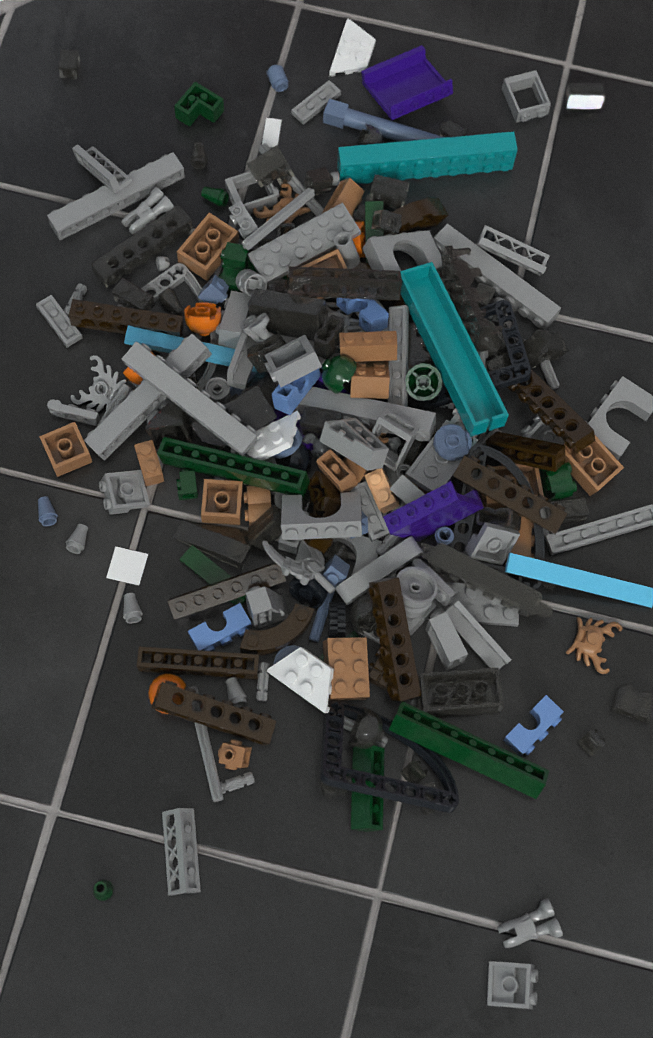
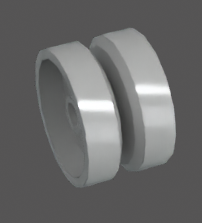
[397,567,438,618]

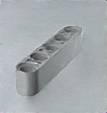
[336,536,424,605]

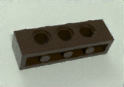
[486,431,565,472]

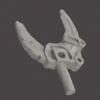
[262,541,336,594]

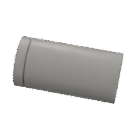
[334,231,360,268]

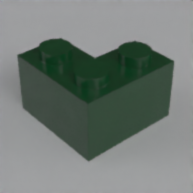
[174,82,224,127]
[218,242,249,293]

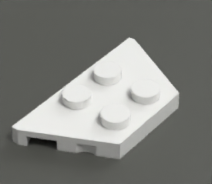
[329,19,376,76]
[245,410,301,461]
[267,647,334,713]

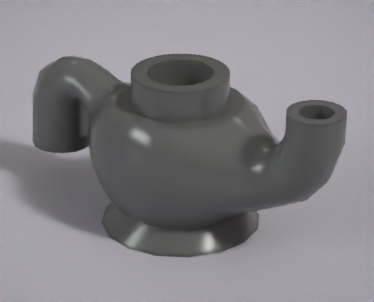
[302,433,343,458]

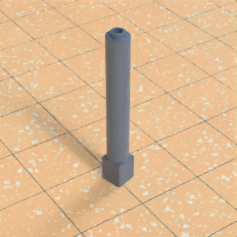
[323,98,445,142]

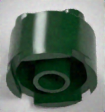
[539,462,577,503]

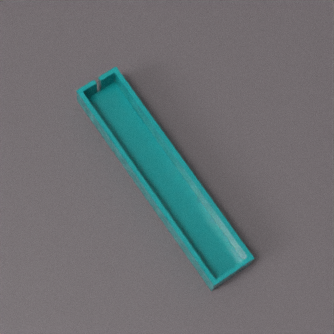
[337,132,518,184]
[396,262,509,437]

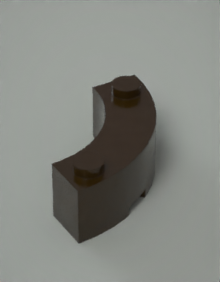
[383,197,449,236]
[303,470,341,553]
[240,603,314,656]

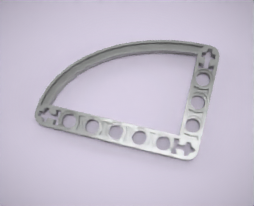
[117,263,219,392]

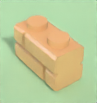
[364,468,401,514]

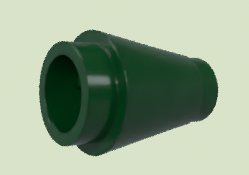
[201,187,229,207]
[92,879,113,901]

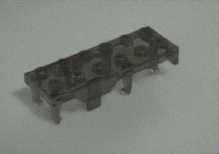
[439,245,503,352]

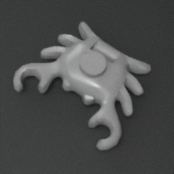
[70,355,127,412]

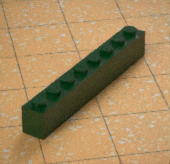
[157,437,310,498]
[389,701,550,799]

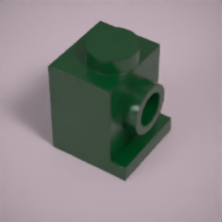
[176,469,198,501]

